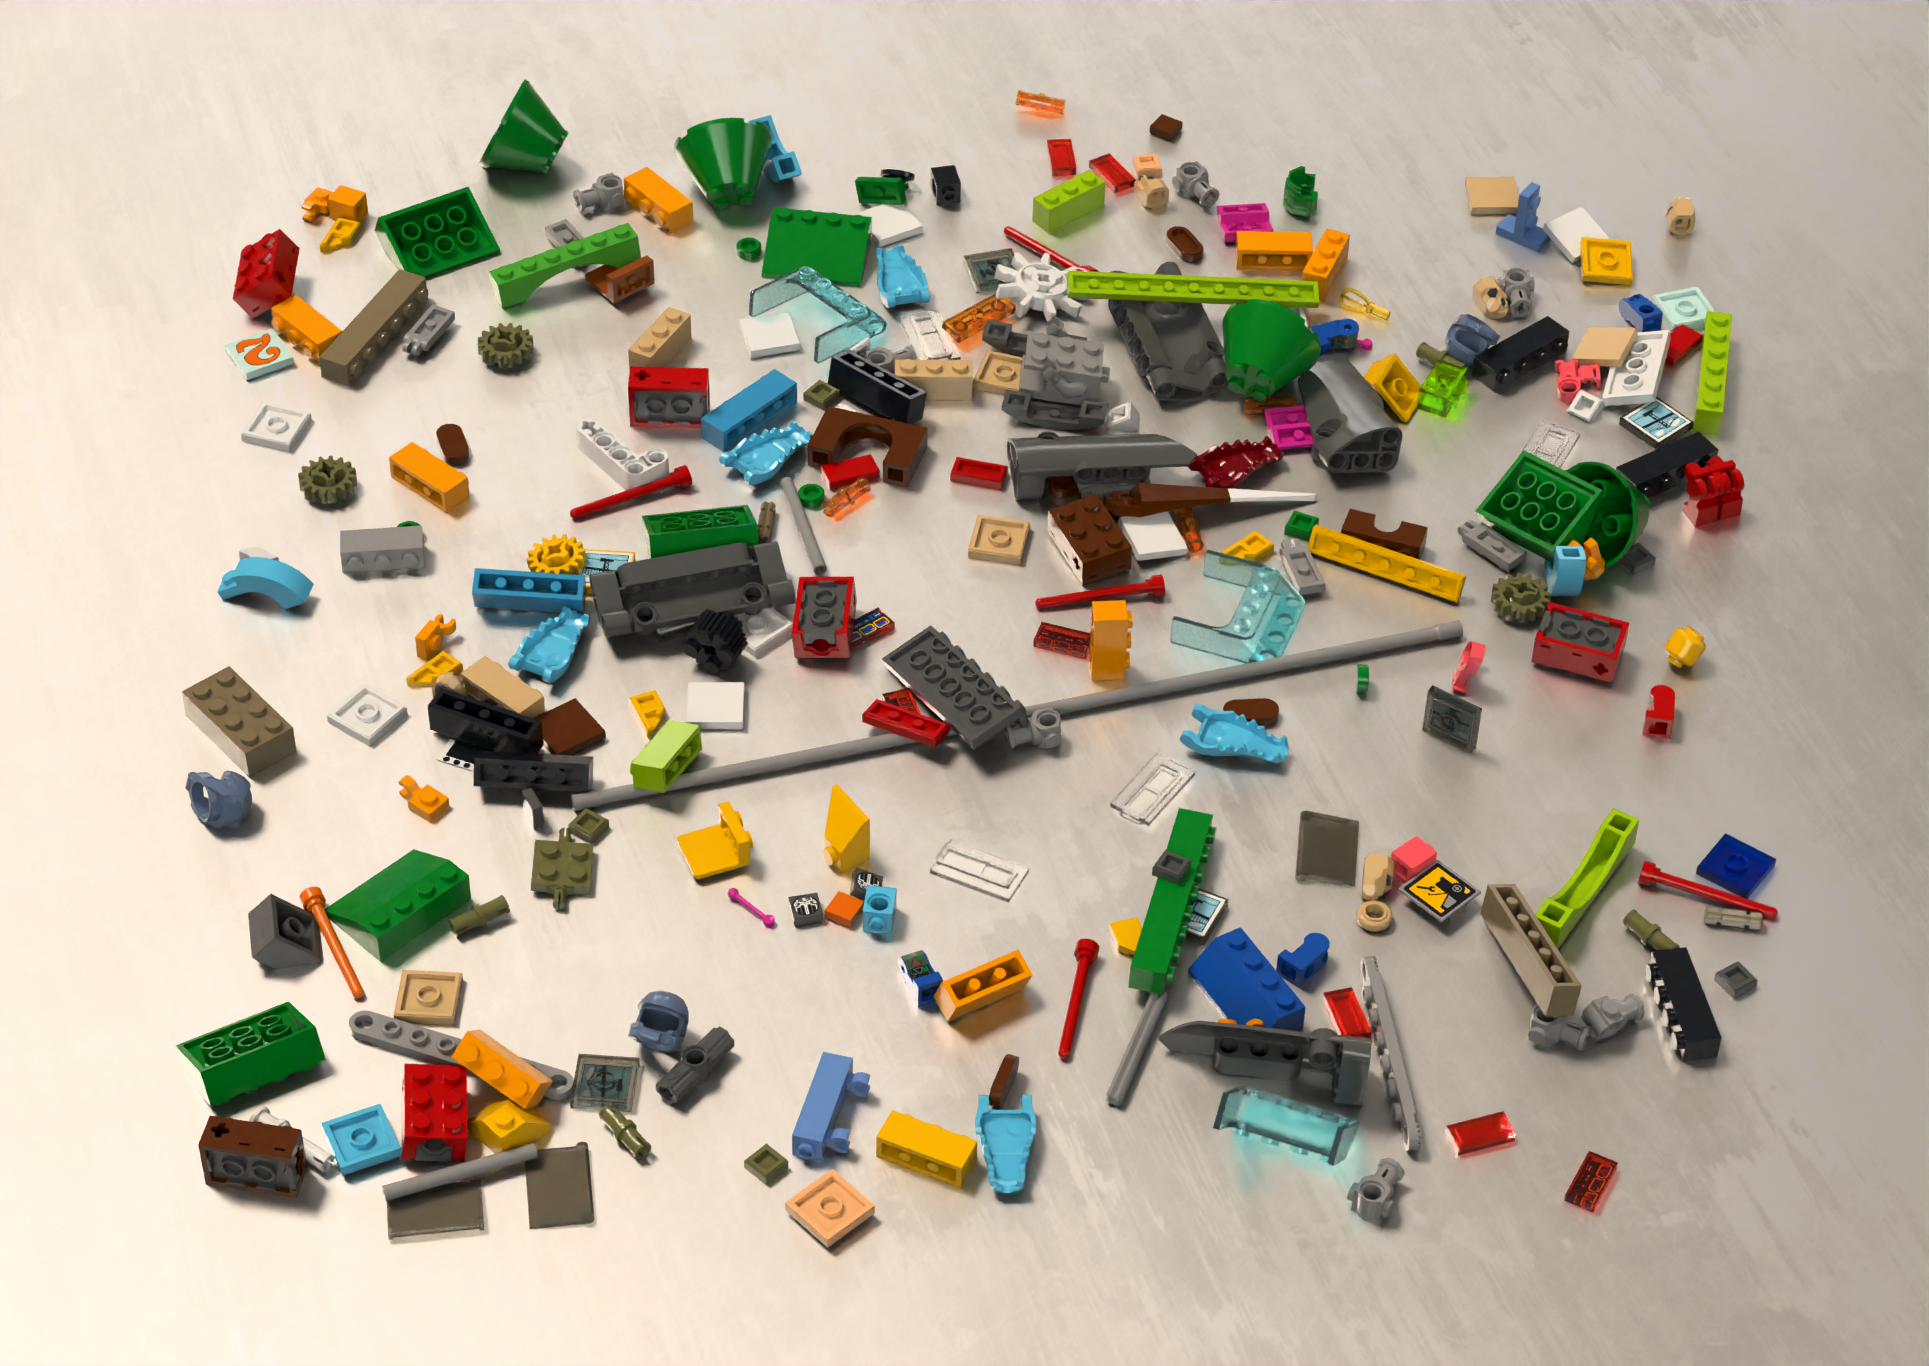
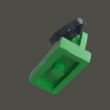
[855,169,915,205]

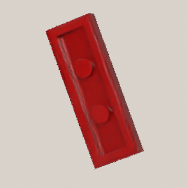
[862,699,950,748]

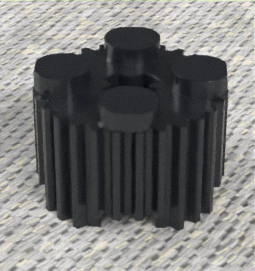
[683,609,748,675]

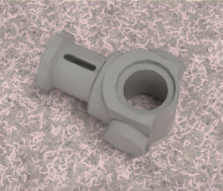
[1172,161,1220,208]
[573,173,625,212]
[1497,268,1535,317]
[863,345,917,374]
[1004,707,1062,749]
[1581,994,1645,1041]
[1528,1004,1592,1051]
[1347,1158,1405,1223]

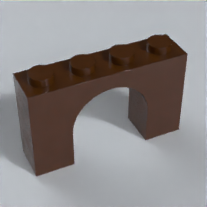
[807,406,928,488]

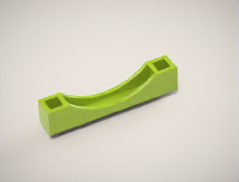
[1692,311,1732,436]
[1535,808,1639,949]

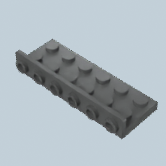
[882,625,1028,749]

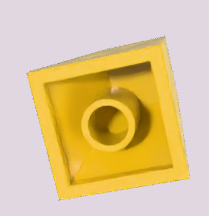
[1364,353,1425,423]
[823,784,870,873]
[468,1095,552,1154]

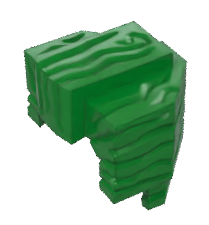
[1283,166,1318,217]

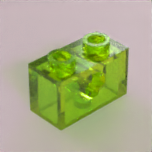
[1417,359,1469,418]

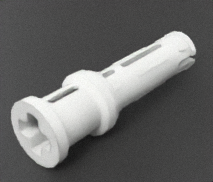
[249,1106,335,1173]

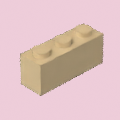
[628,307,692,372]
[895,359,973,401]
[460,656,545,718]

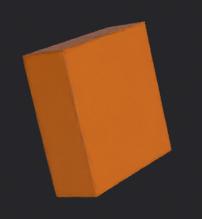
[824,891,864,928]

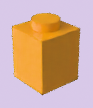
[327,185,368,222]

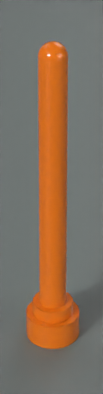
[299,886,364,998]

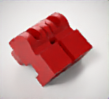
[1682,456,1744,527]

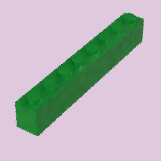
[1128,808,1216,995]

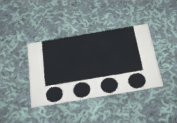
[436,739,488,771]

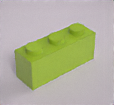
[1032,170,1105,233]
[630,720,702,793]

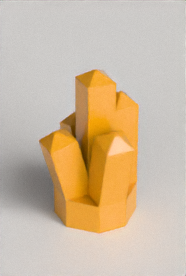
[1567,538,1605,580]

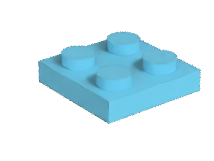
[321,1103,401,1176]

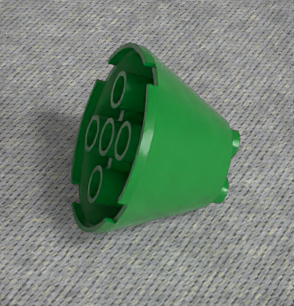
[478,80,569,174]
[674,118,772,210]
[1222,299,1321,402]
[1564,461,1651,568]

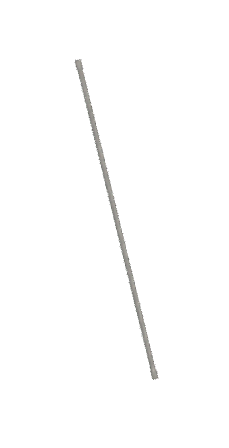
[571,620,1463,811]

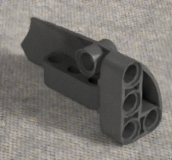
[1297,351,1402,473]
[1007,431,1197,500]
[1158,1021,1372,1106]

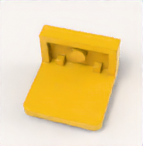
[677,801,753,879]

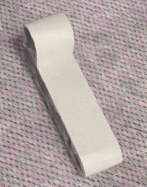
[576,418,669,490]

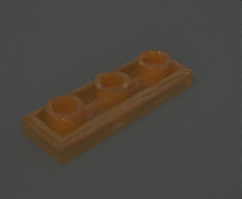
[942,293,1016,343]

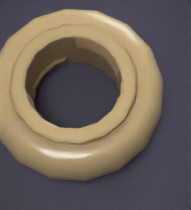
[1356,901,1393,932]

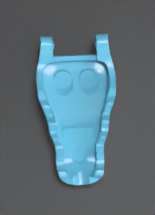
[876,245,930,308]
[719,421,813,485]
[508,606,590,683]
[1180,704,1289,764]
[975,1095,1036,1194]

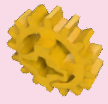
[526,534,587,575]

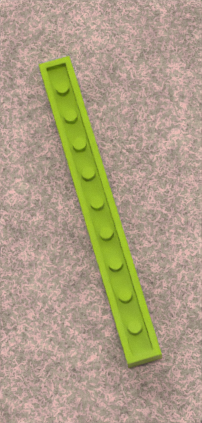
[1066,271,1320,308]

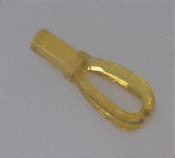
[1339,288,1391,321]

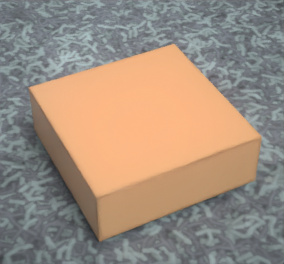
[1132,153,1162,177]

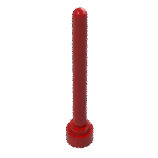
[1004,226,1099,272]
[570,465,692,519]
[1035,574,1165,609]
[1638,861,1778,919]
[1058,939,1100,1059]

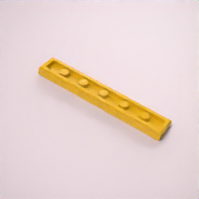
[1308,525,1467,603]

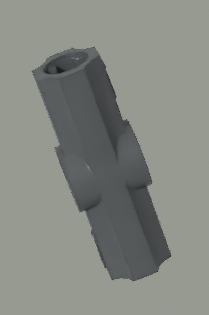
[656,1026,734,1104]

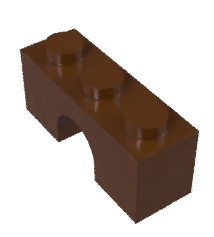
[1341,509,1428,560]

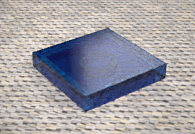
[1696,833,1776,899]

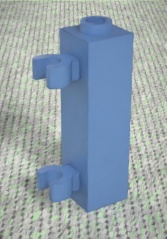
[792,1052,870,1161]

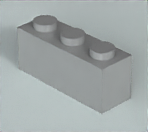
[340,526,425,573]

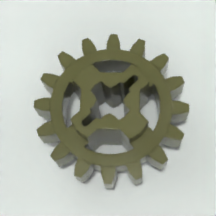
[477,323,533,368]
[298,455,357,503]
[1490,573,1551,623]

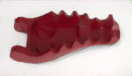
[1188,436,1284,489]

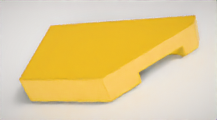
[320,218,362,252]
[1220,531,1274,563]
[406,651,463,687]
[629,690,666,738]
[1109,917,1142,956]

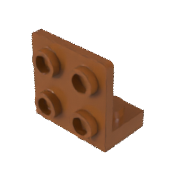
[585,255,654,303]

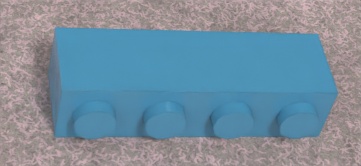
[701,369,797,452]
[472,568,587,614]

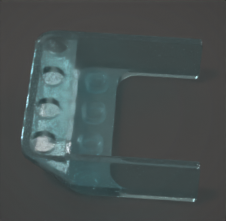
[749,266,887,364]
[1170,550,1305,664]
[1213,1086,1360,1166]

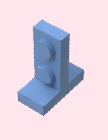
[1496,182,1551,252]

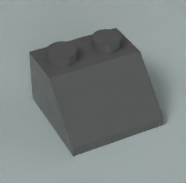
[248,894,322,969]

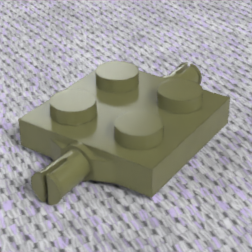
[531,828,594,909]

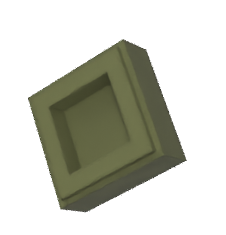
[803,380,840,410]
[568,808,609,844]
[744,1143,788,1185]

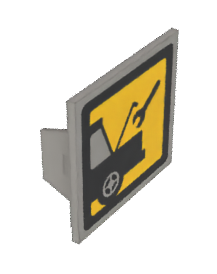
[1398,859,1481,923]

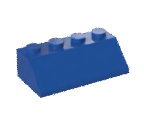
[1188,927,1306,1031]

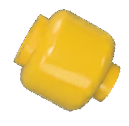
[1664,626,1706,668]

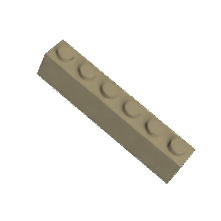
[319,269,428,386]
[1480,884,1582,1018]

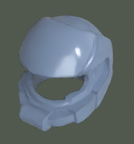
[1445,314,1501,367]
[185,770,252,828]
[628,990,689,1052]

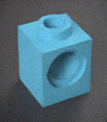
[863,885,897,934]

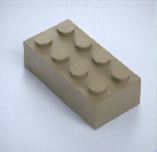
[182,666,296,777]

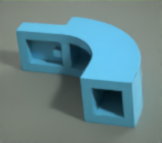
[1544,546,1586,597]

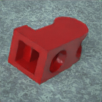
[1642,685,1675,739]

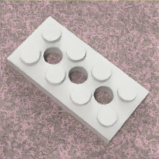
[1602,330,1671,406]

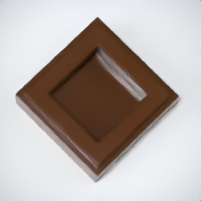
[1149,114,1183,141]

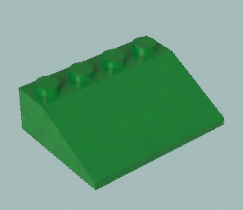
[374,186,500,278]
[762,207,872,287]
[1475,450,1604,563]
[642,505,759,559]
[324,849,471,962]
[175,1001,326,1105]

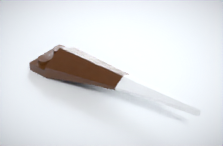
[1103,483,1317,517]

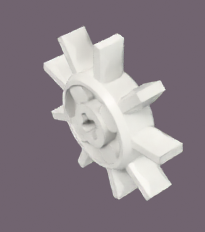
[994,252,1086,323]

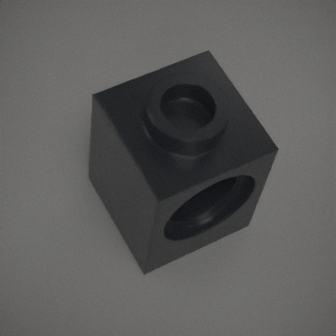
[930,165,961,205]

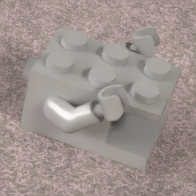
[1019,316,1110,406]

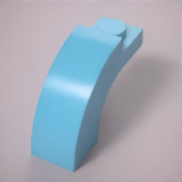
[747,115,802,182]
[217,557,314,609]

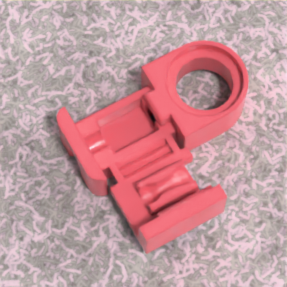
[1555,359,1601,403]
[1452,641,1485,694]

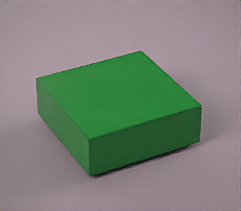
[1284,511,1319,541]

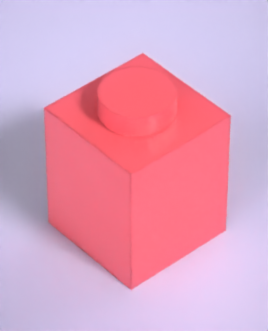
[1391,836,1437,884]

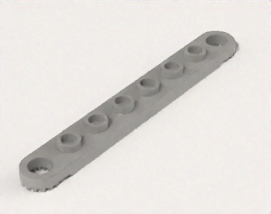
[1361,956,1421,1151]
[349,1010,574,1102]

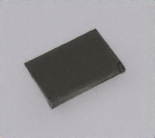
[1295,811,1359,886]
[525,1142,594,1229]
[387,1179,485,1240]

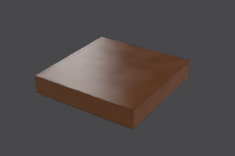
[533,698,606,755]

